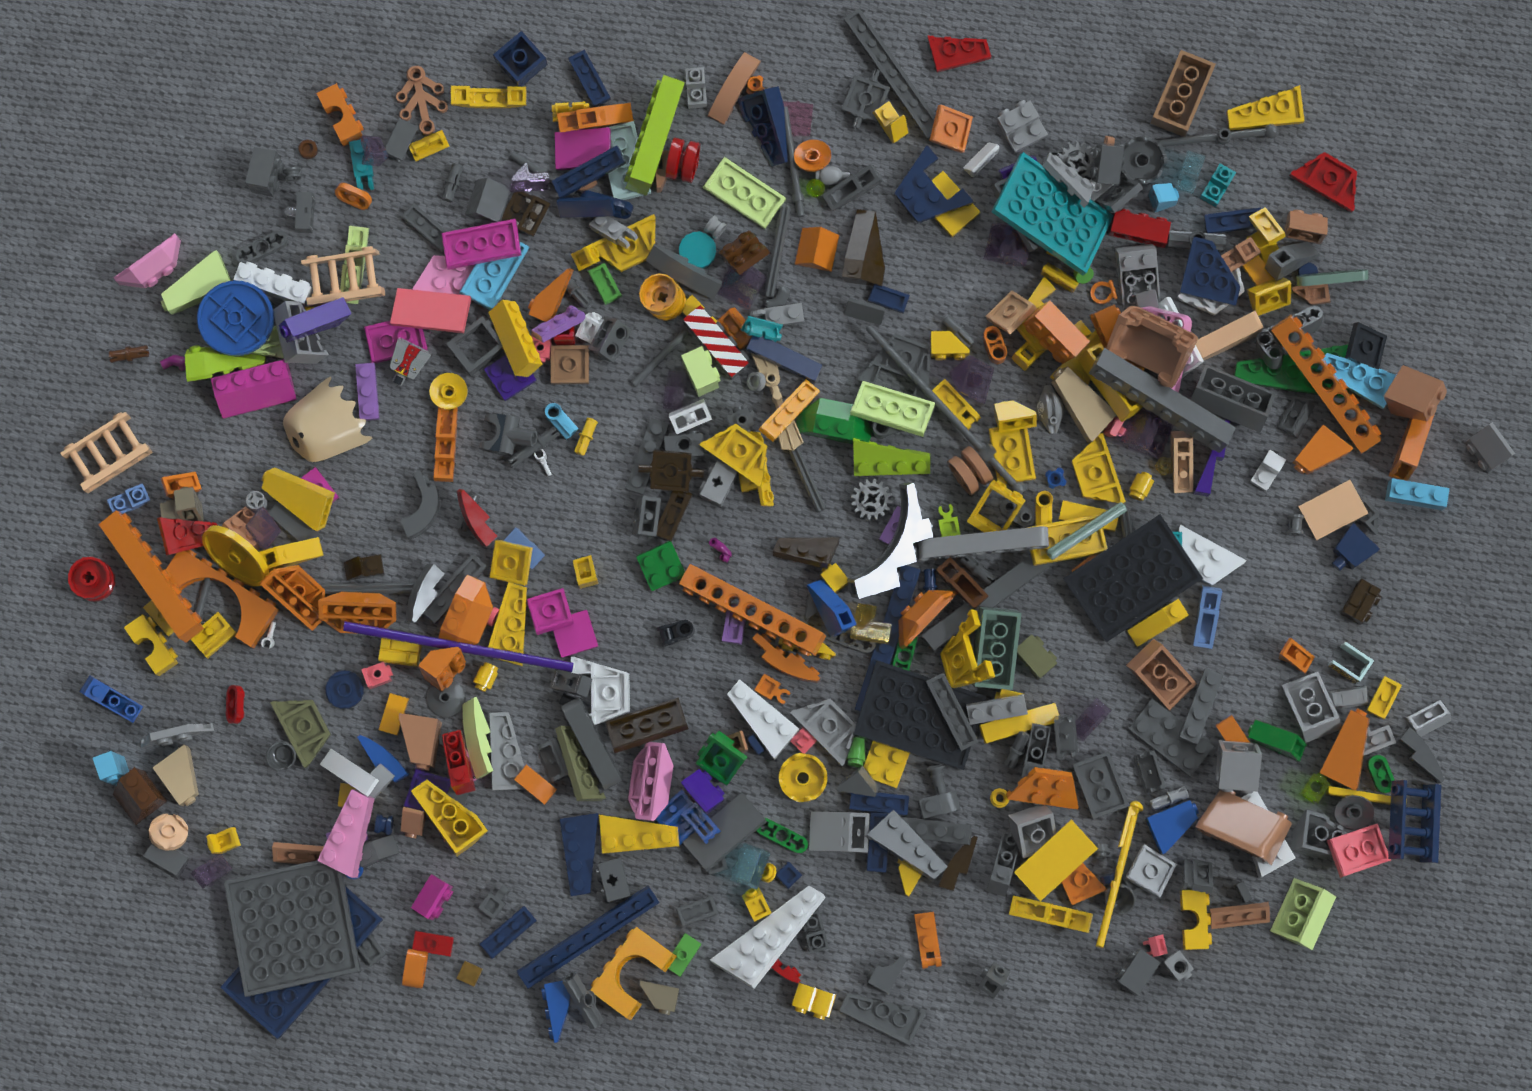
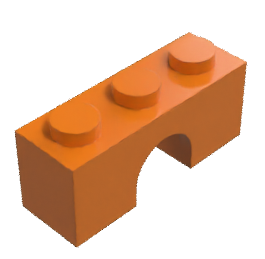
[316,83,364,147]

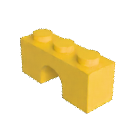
[124,614,178,676]
[1180,890,1212,950]

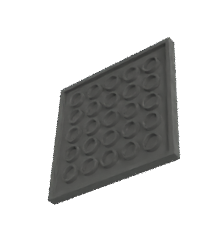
[224,860,361,997]

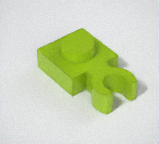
[938,504,961,537]

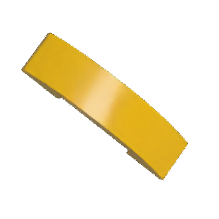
[451,86,526,109]

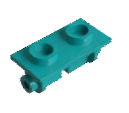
[741,316,783,342]

